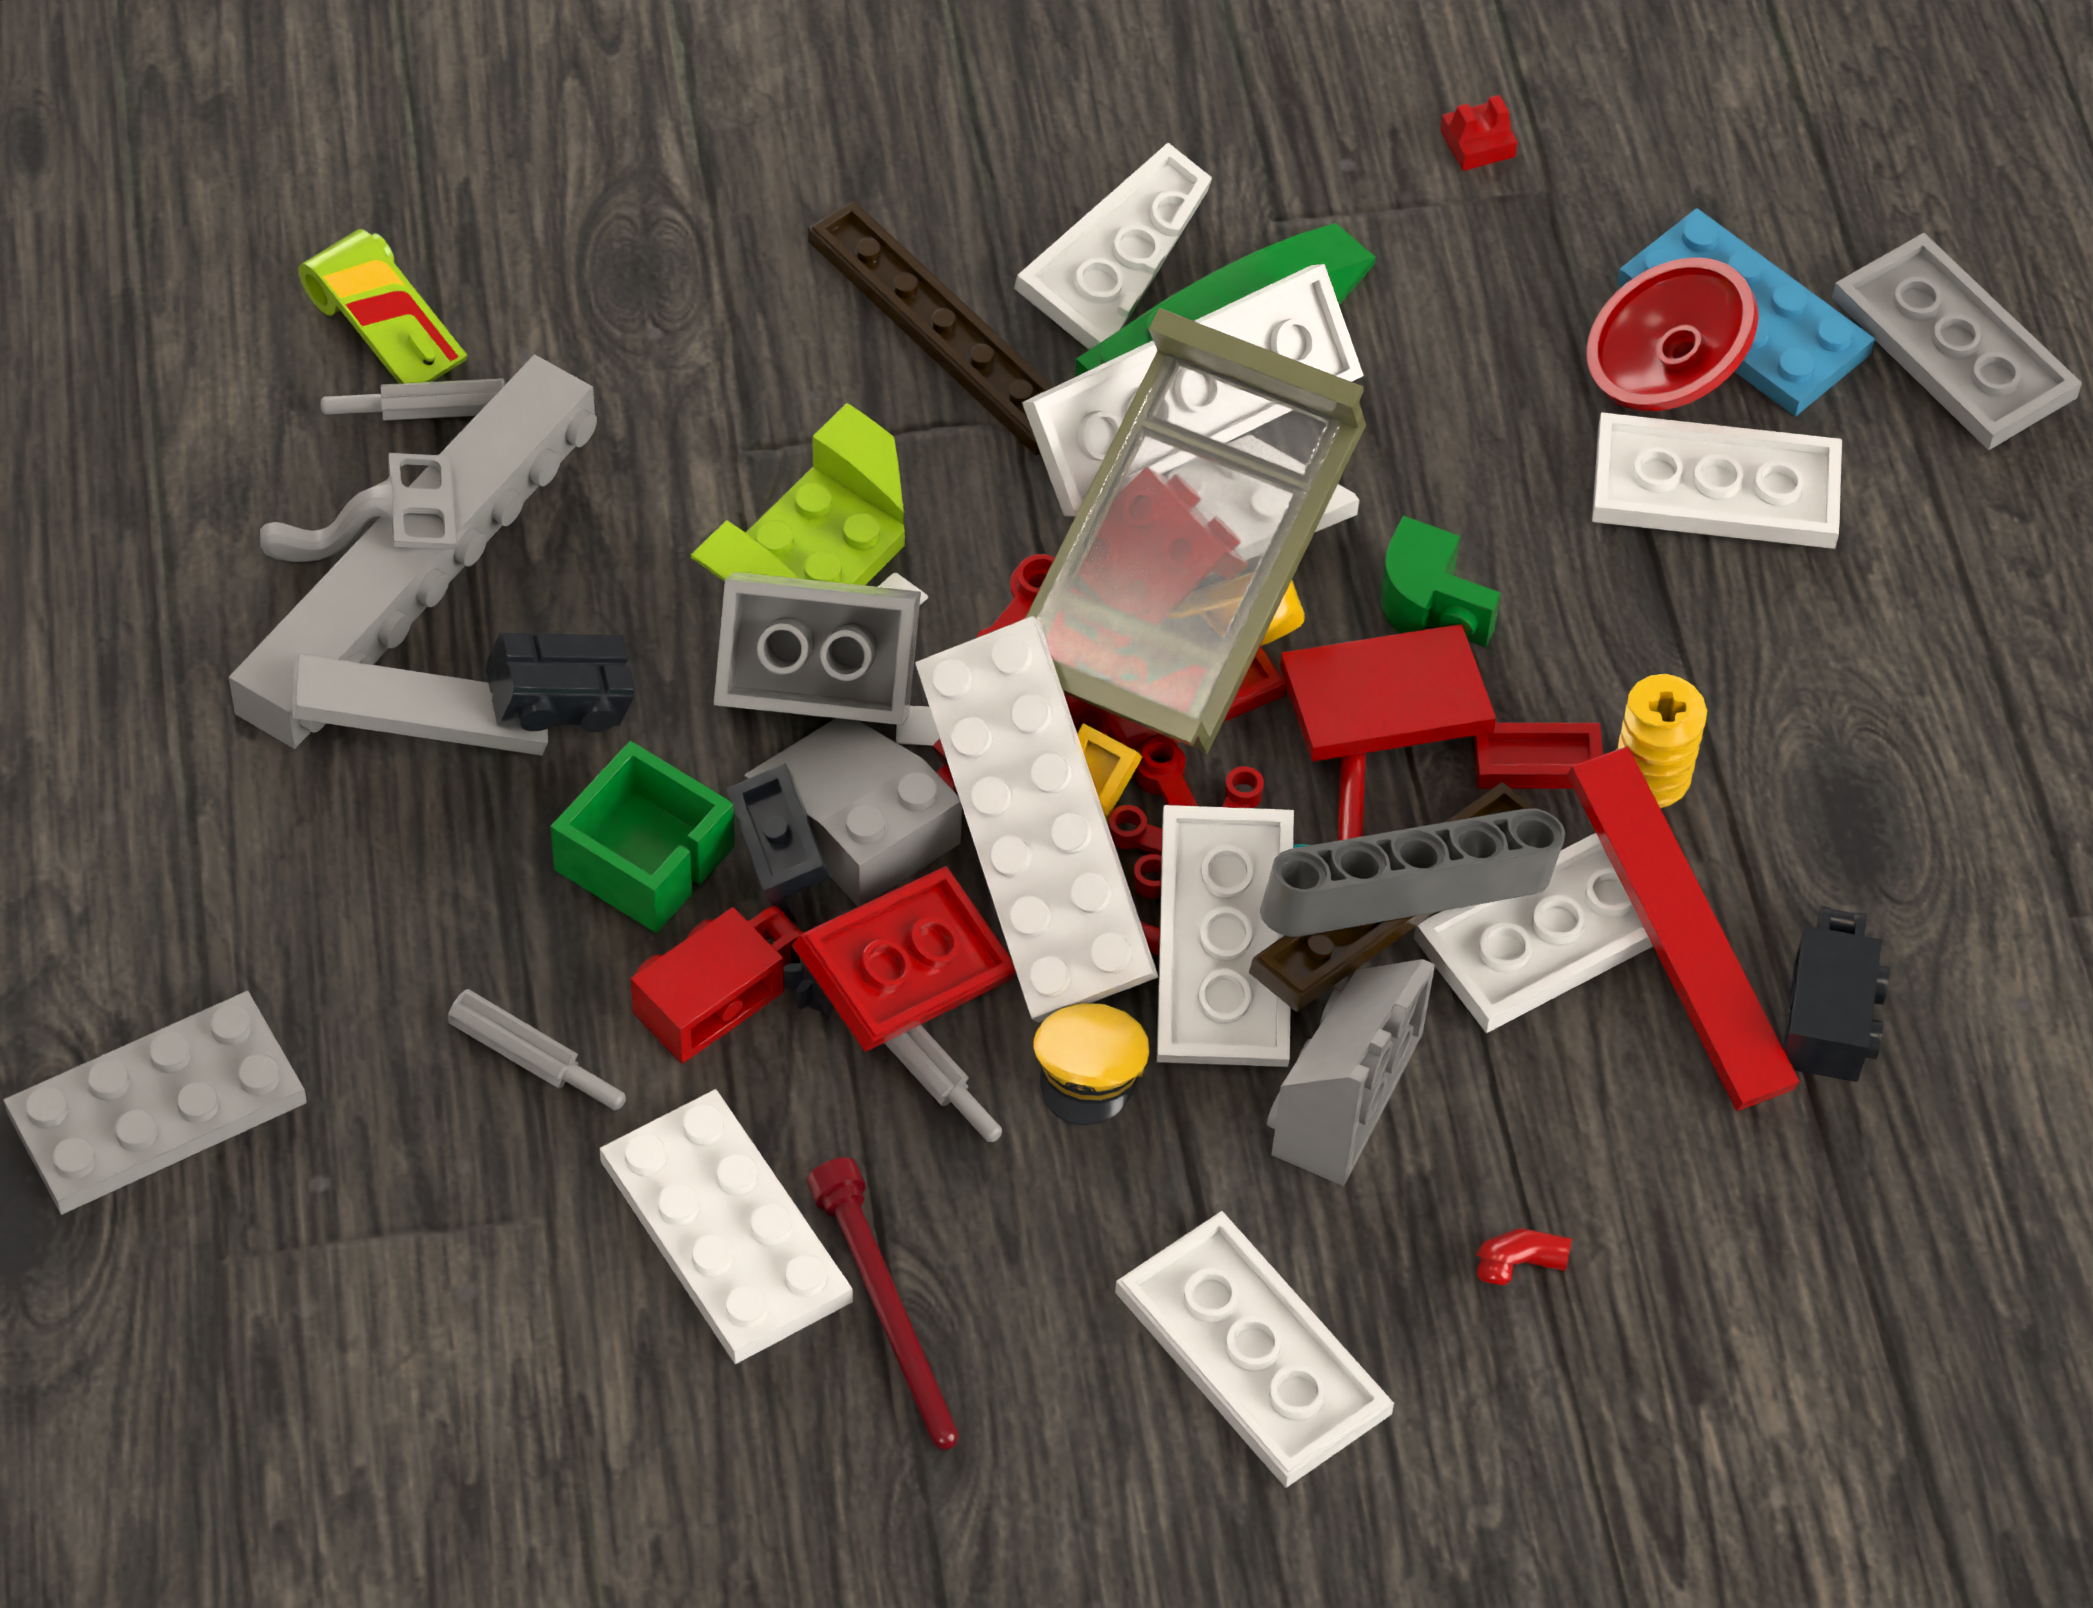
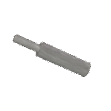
[321,378,506,421]
[448,989,626,1110]
[885,1025,1002,1142]

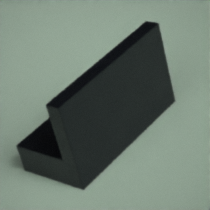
[726,763,831,923]

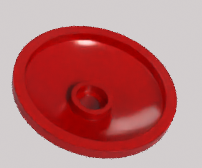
[1587,258,1758,411]

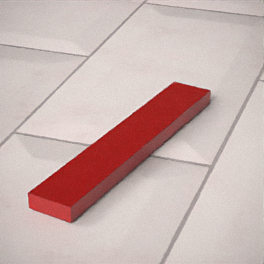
[1567,746,1800,1111]

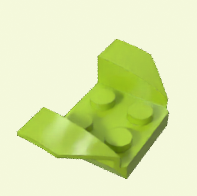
[691,403,905,586]

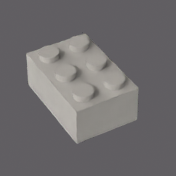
[714,572,921,725]

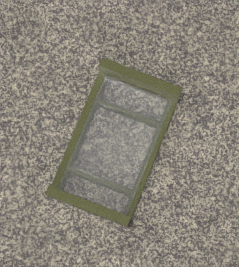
[1025,308,1366,755]

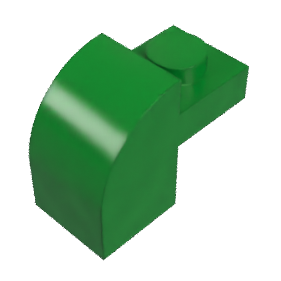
[1380,516,1501,648]

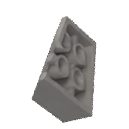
[1267,959,1435,1186]

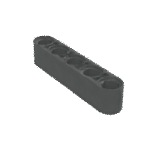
[1260,809,1565,936]

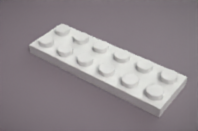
[1022,264,1364,516]
[915,616,1158,1023]

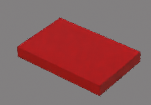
[1280,624,1496,762]
[792,866,1016,1052]

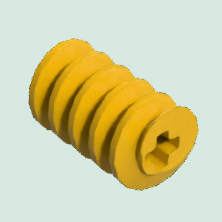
[1617,674,1707,808]

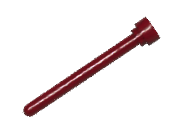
[806,1157,959,1450]

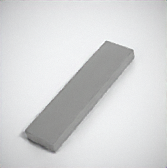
[292,654,548,756]

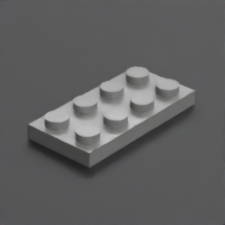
[1832,233,2082,450]
[3,991,307,1215]

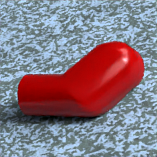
[1476,1228,1572,1286]

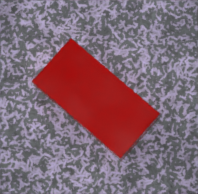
[1472,723,1603,789]

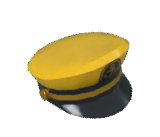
[1033,1003,1149,1125]

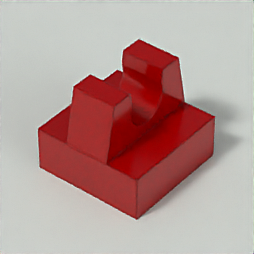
[1440,95,1518,171]

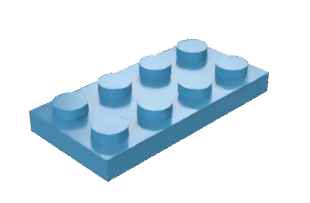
[1617,208,1875,417]

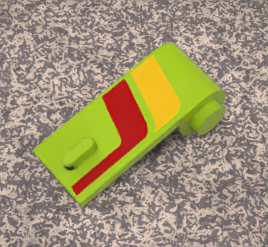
[298,229,468,384]

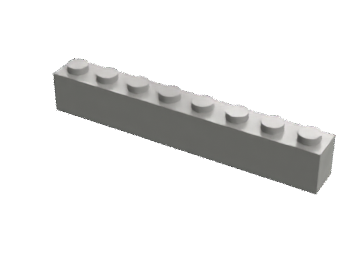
[229,354,597,749]

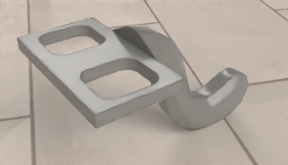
[260,453,457,562]

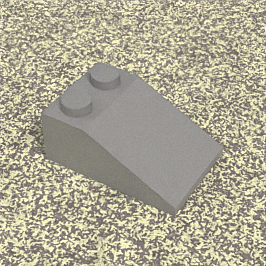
[744,718,962,907]

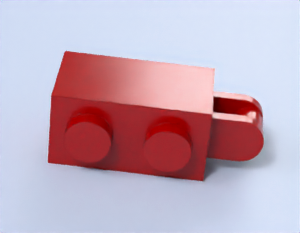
[630,906,803,1064]

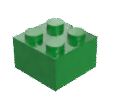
[550,741,735,934]

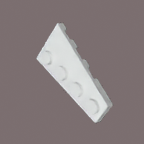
[1014,143,1212,350]

